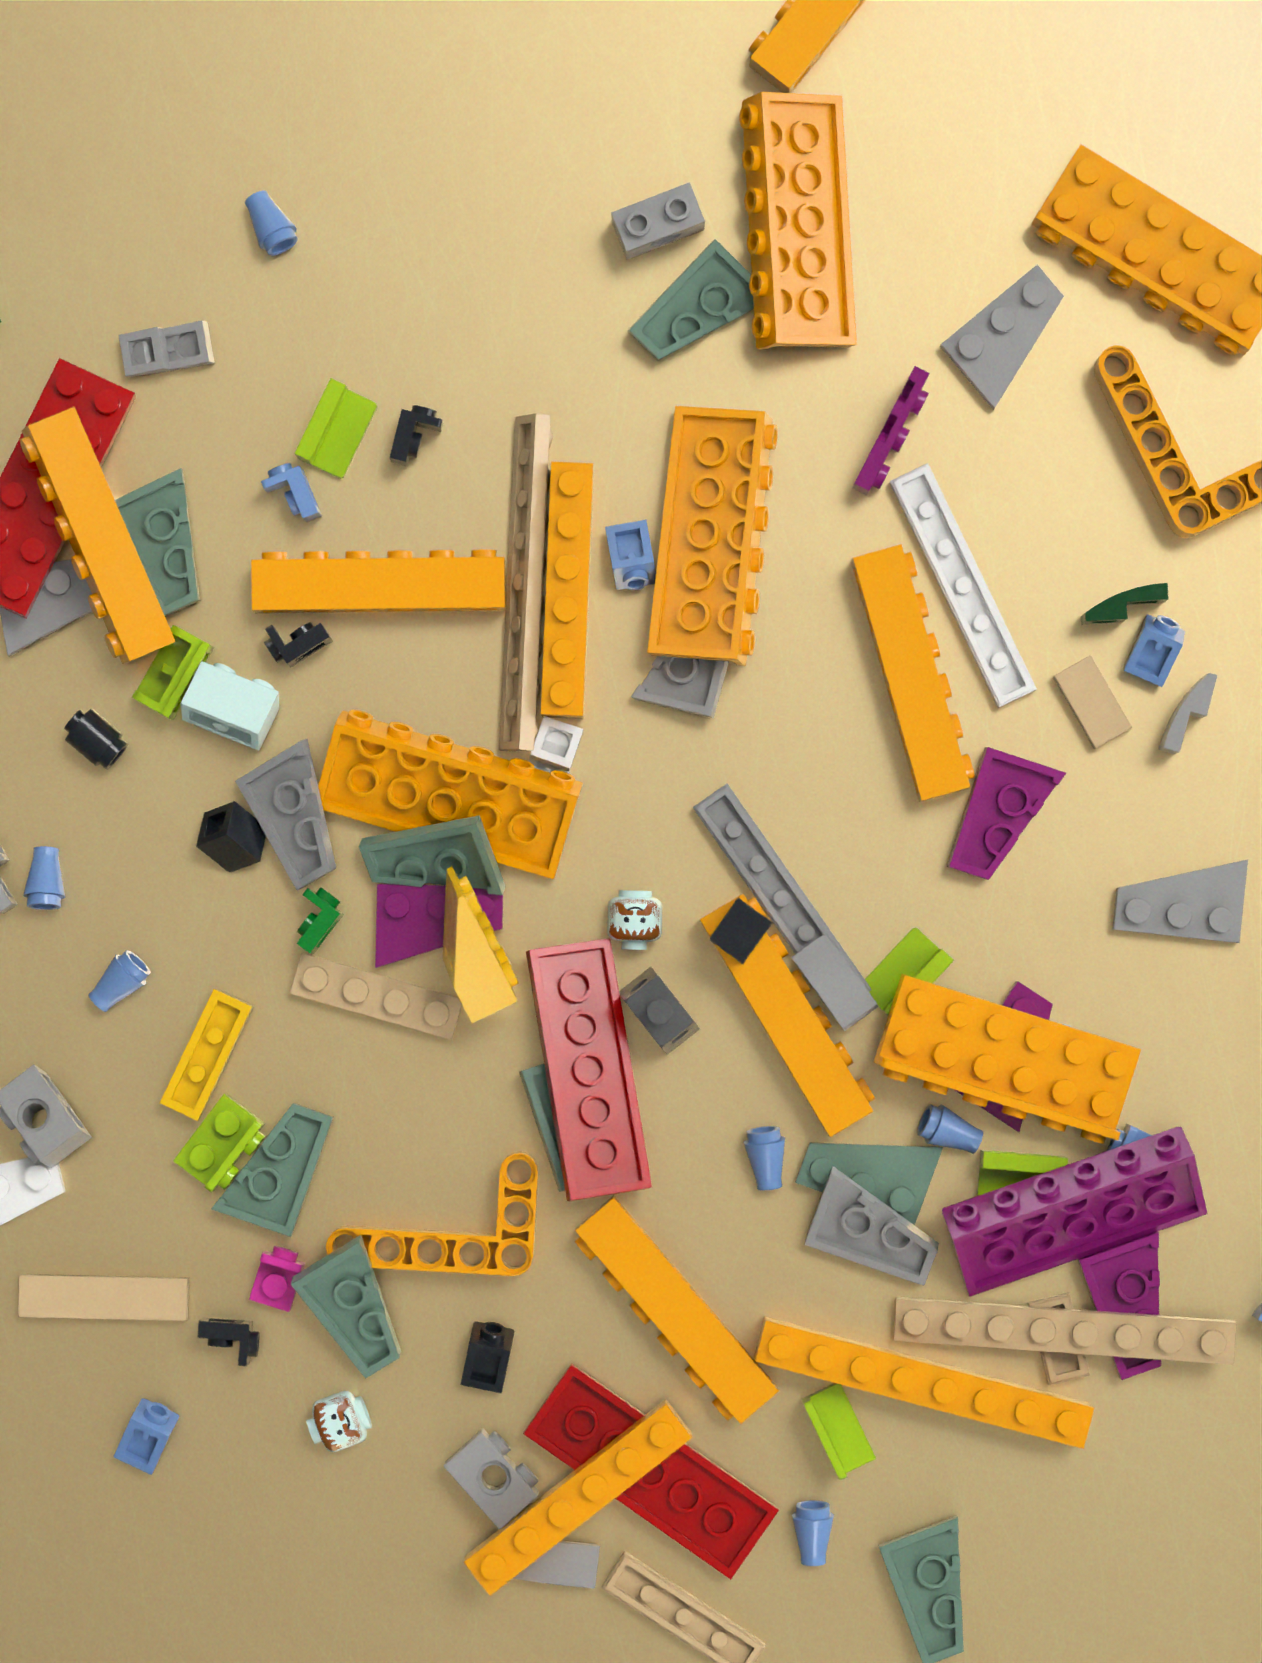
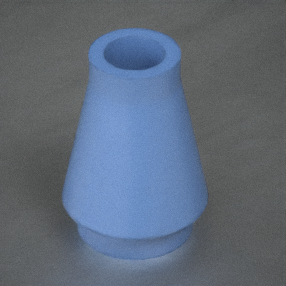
[245,190,298,256]
[23,846,65,910]
[88,950,150,1012]
[917,1104,983,1154]
[743,1126,785,1190]
[792,1500,834,1566]

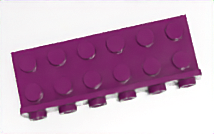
[942,1126,1208,1297]

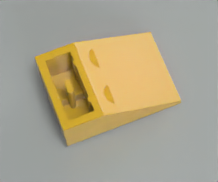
[443,866,519,1023]

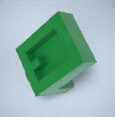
[296,887,344,954]

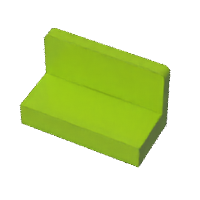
[294,378,377,479]
[865,928,954,1015]
[977,1150,1068,1196]
[802,1383,876,1480]

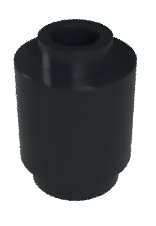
[64,709,128,770]

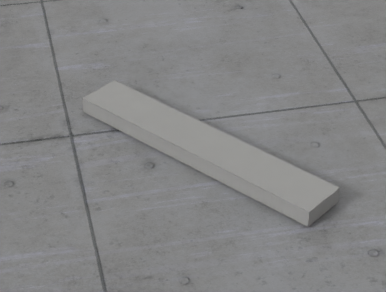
[693,784,872,992]

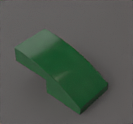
[1081,583,1169,625]

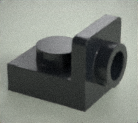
[390,405,443,466]
[264,622,333,667]
[198,1317,260,1366]
[461,1322,515,1394]

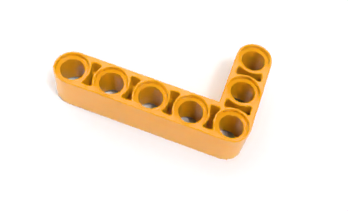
[1094,345,1262,538]
[326,1151,539,1276]

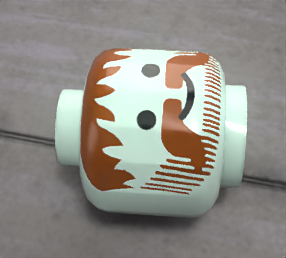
[607,890,662,950]
[306,1391,372,1452]

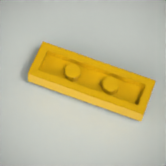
[160,989,253,1121]

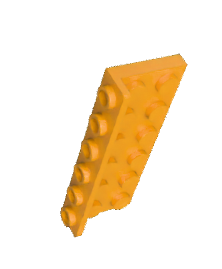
[739,92,857,349]
[1031,144,1262,356]
[647,406,778,666]
[318,710,583,879]
[874,974,1141,1144]

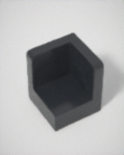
[196,801,266,872]
[710,898,773,964]

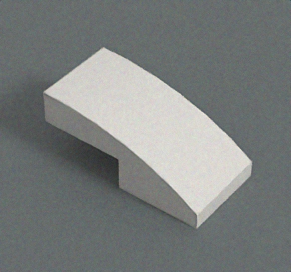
[529,716,583,773]

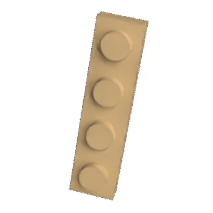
[290,953,462,1040]

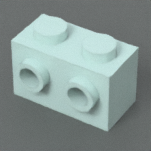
[181,661,280,751]

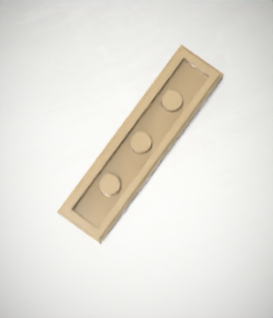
[18,1274,189,1321]
[602,1551,766,1663]

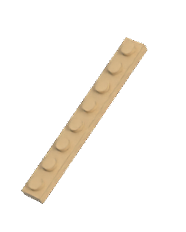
[499,413,553,751]
[894,1297,1236,1365]

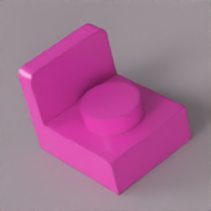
[249,1246,305,1312]

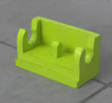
[132,625,214,720]

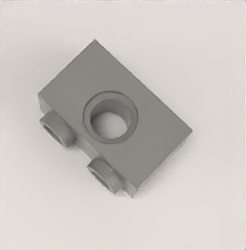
[611,182,705,260]
[0,1064,92,1168]
[444,1428,539,1530]

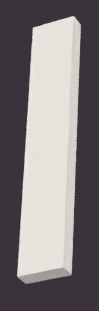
[889,463,1037,708]

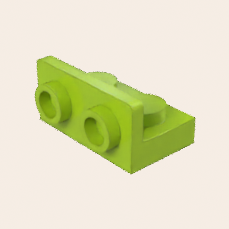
[173,1093,265,1192]

